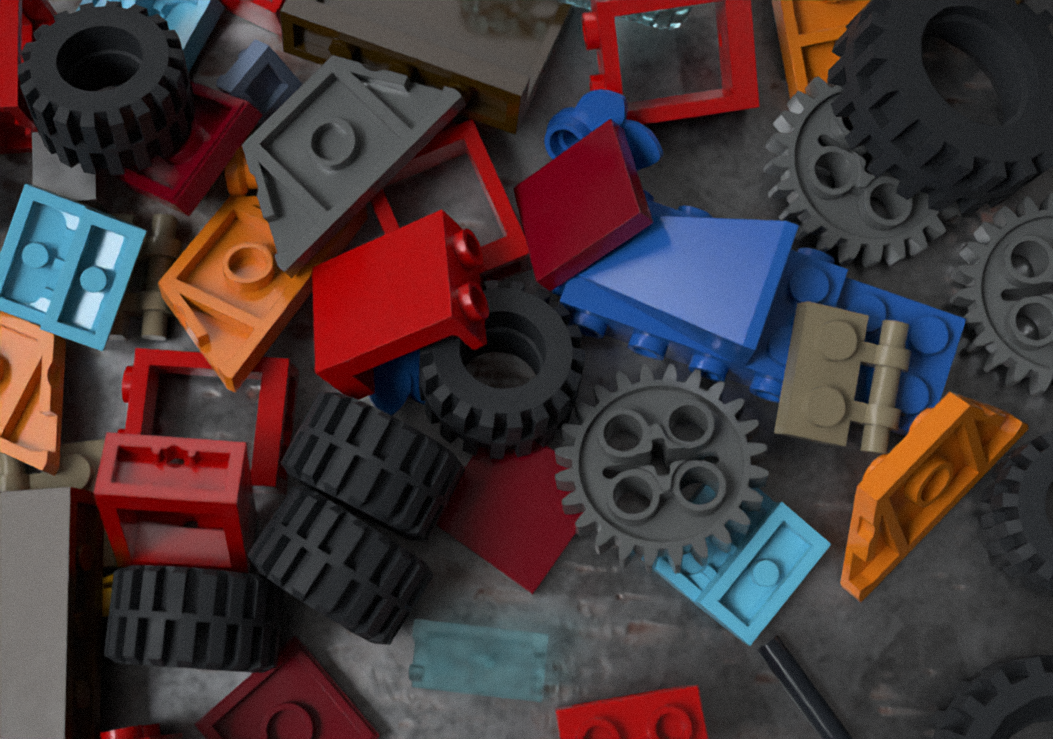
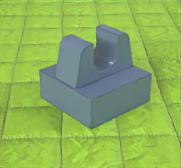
[216,39,302,127]

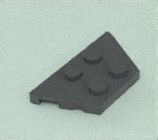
[242,55,467,278]

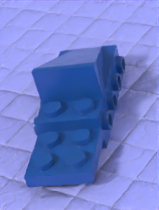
[552,190,966,436]

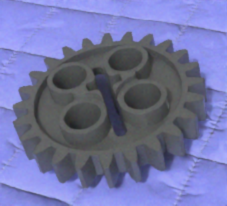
[763,76,959,268]
[950,193,1053,397]
[555,364,769,574]

